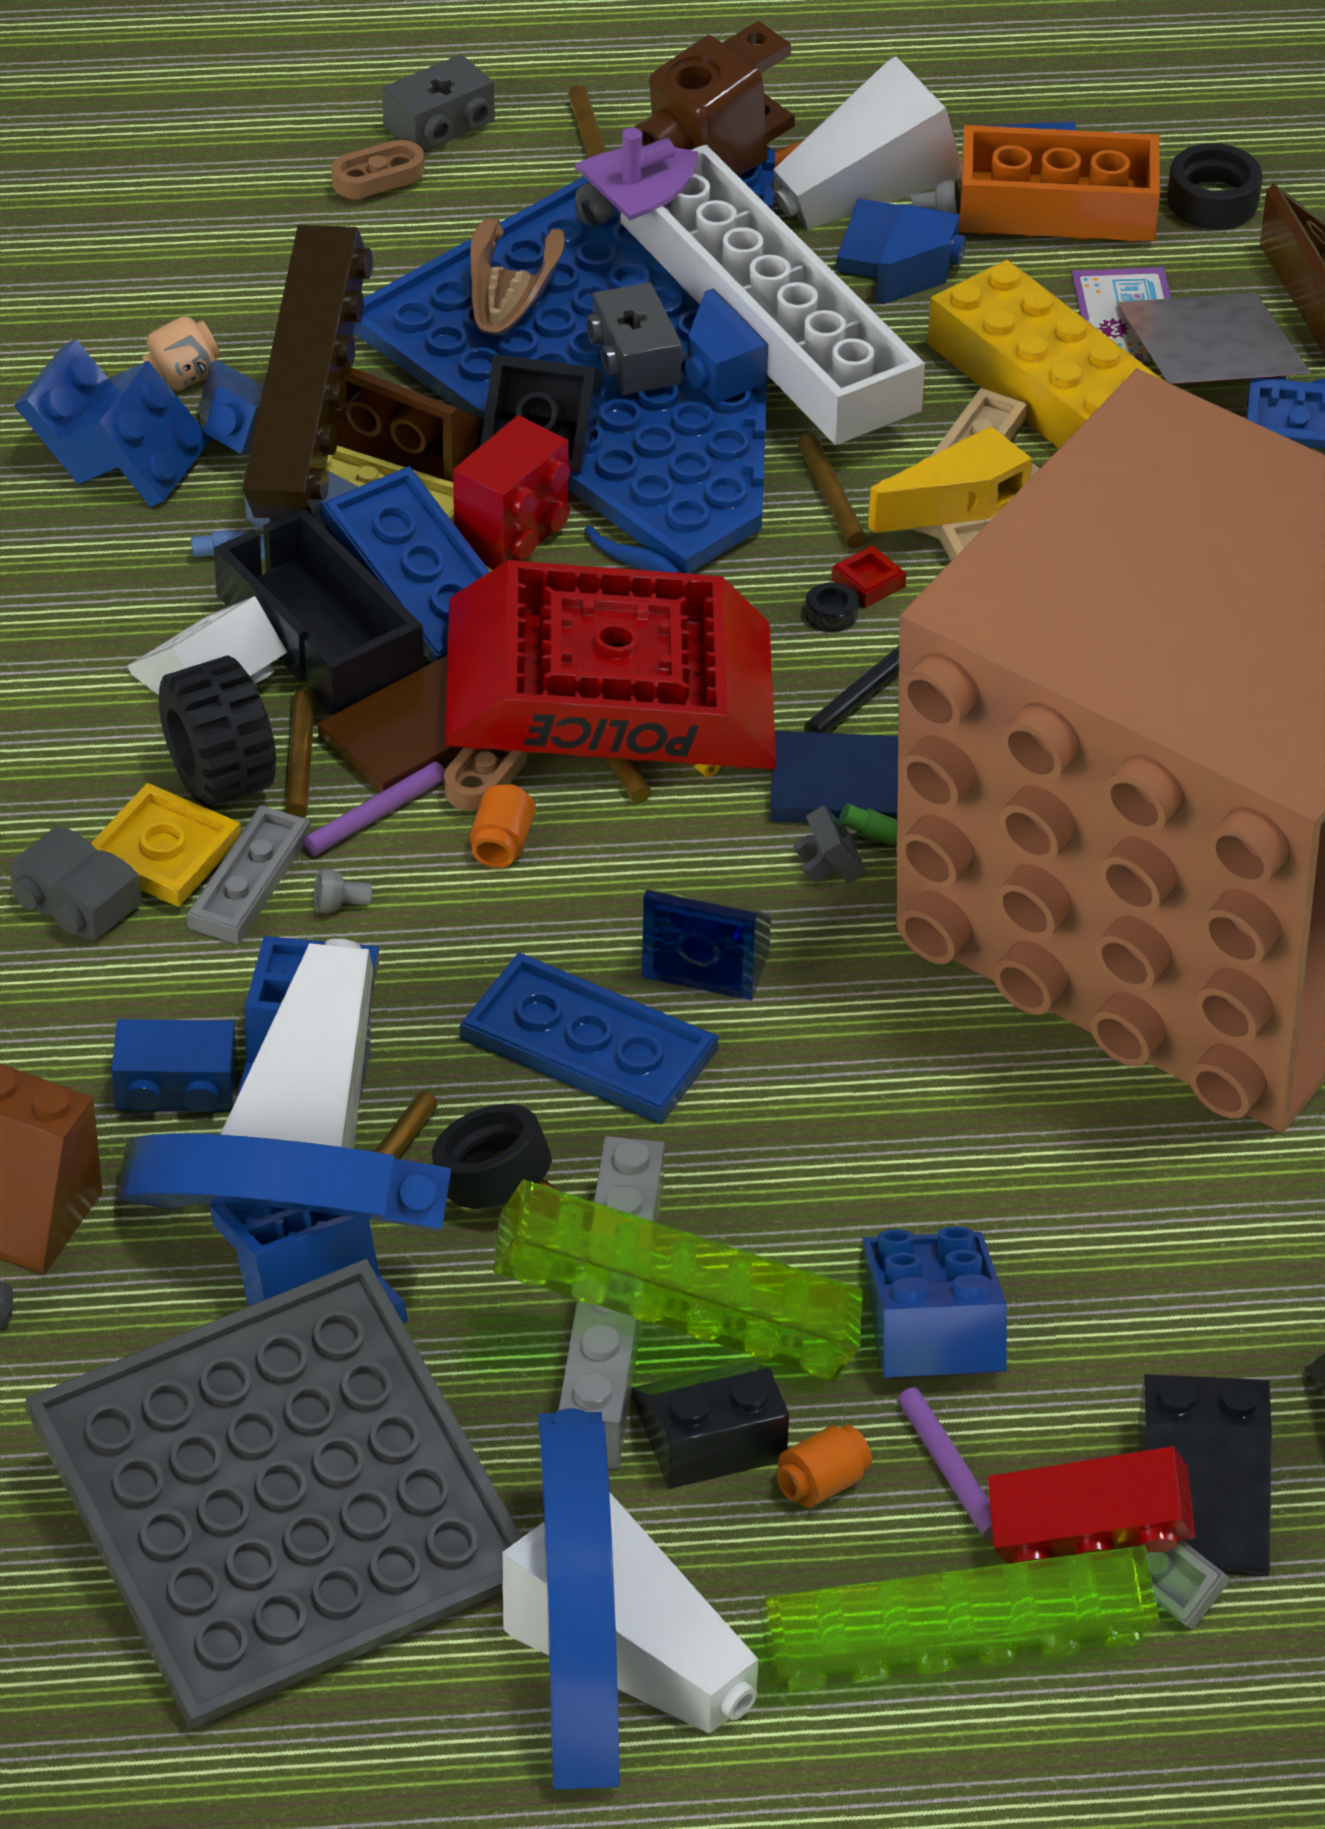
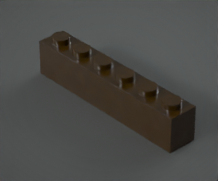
[242,225,373,519]

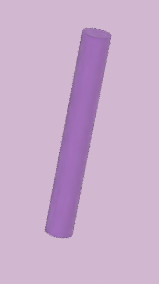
[303,761,445,857]
[897,1387,993,1540]

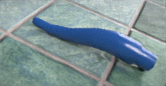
[585,525,680,573]

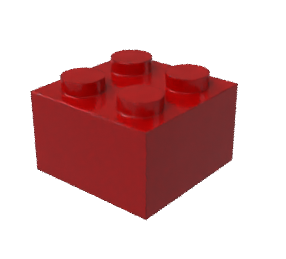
[453,415,570,569]

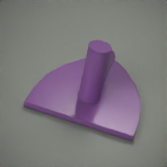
[575,127,698,220]

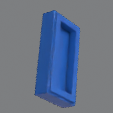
[836,198,902,278]

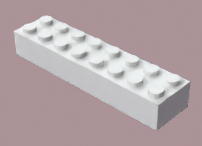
[621,145,925,445]

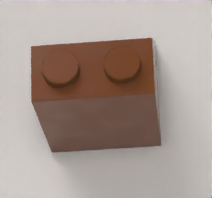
[0,1064,103,1275]

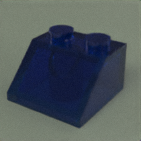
[642,890,771,1001]

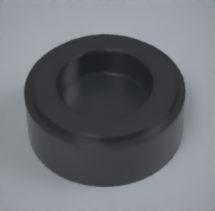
[805,582,859,632]

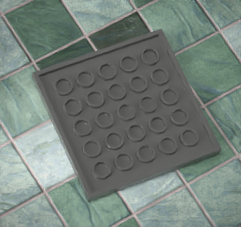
[25,1258,522,1730]

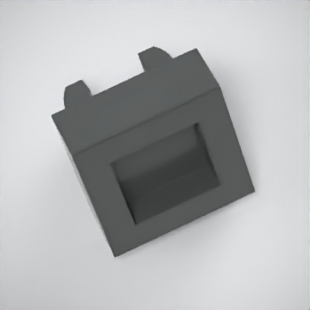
[793,805,867,883]

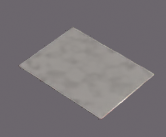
[1117,292,1312,384]

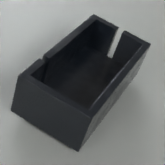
[214,507,424,715]

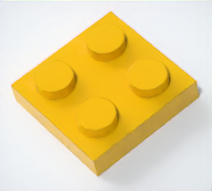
[91,783,241,907]

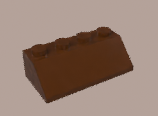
[335,366,484,482]

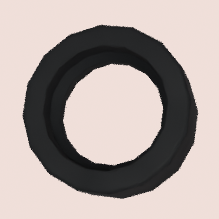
[1167,143,1263,229]
[431,1103,552,1209]

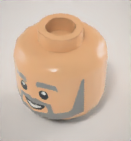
[142,316,221,392]

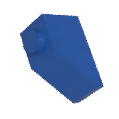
[876,204,966,304]
[685,288,768,404]
[198,361,264,454]

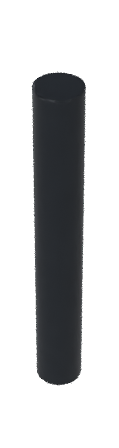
[804,645,899,733]

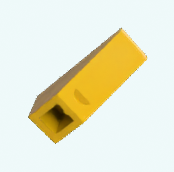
[868,426,1032,533]

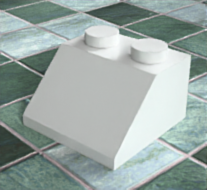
[127,596,287,695]

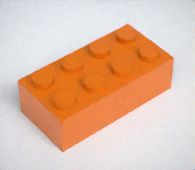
[959,125,1160,242]

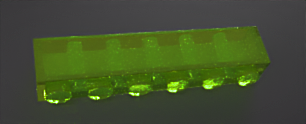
[493,1179,863,1381]
[759,1545,1160,1693]

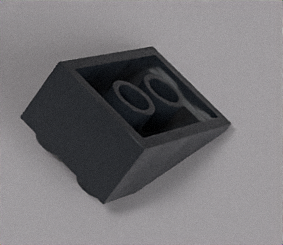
[1138,1374,1272,1576]

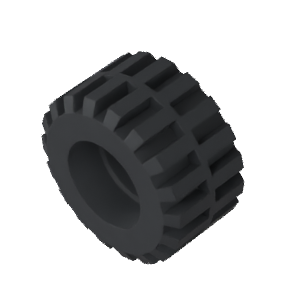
[159,655,276,807]

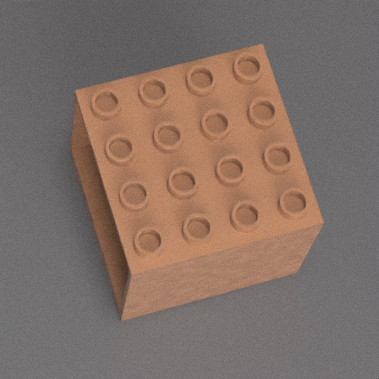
[896,368,1325,1134]

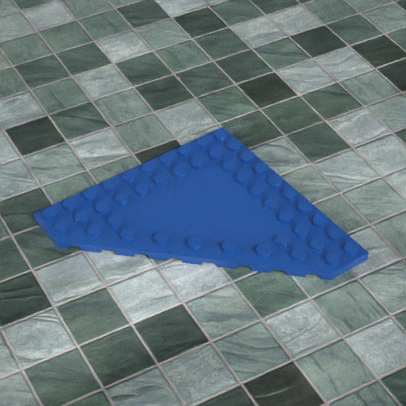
[353,146,775,574]

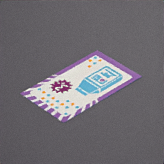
[1071,267,1171,361]

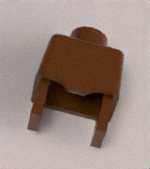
[634,21,795,176]

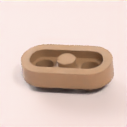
[331,140,425,200]
[444,747,527,811]

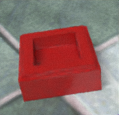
[831,545,906,608]

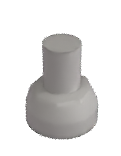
[912,179,960,214]
[314,868,372,914]

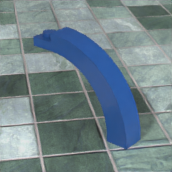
[117,1133,451,1231]
[538,1408,620,1790]

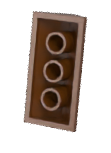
[1260,183,1325,355]

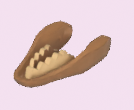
[471,218,565,336]

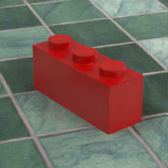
[988,1446,1196,1572]

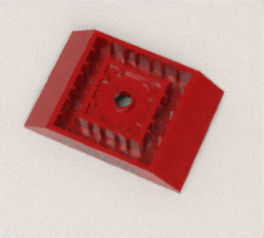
[445,560,776,770]

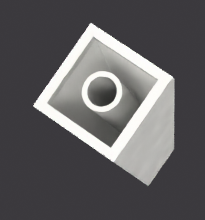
[773,56,961,230]
[221,939,373,1149]
[502,1493,758,1734]

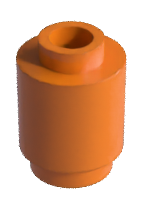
[469,784,536,868]
[776,1425,872,1508]

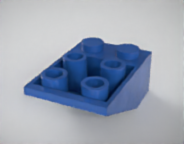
[863,1226,1007,1378]

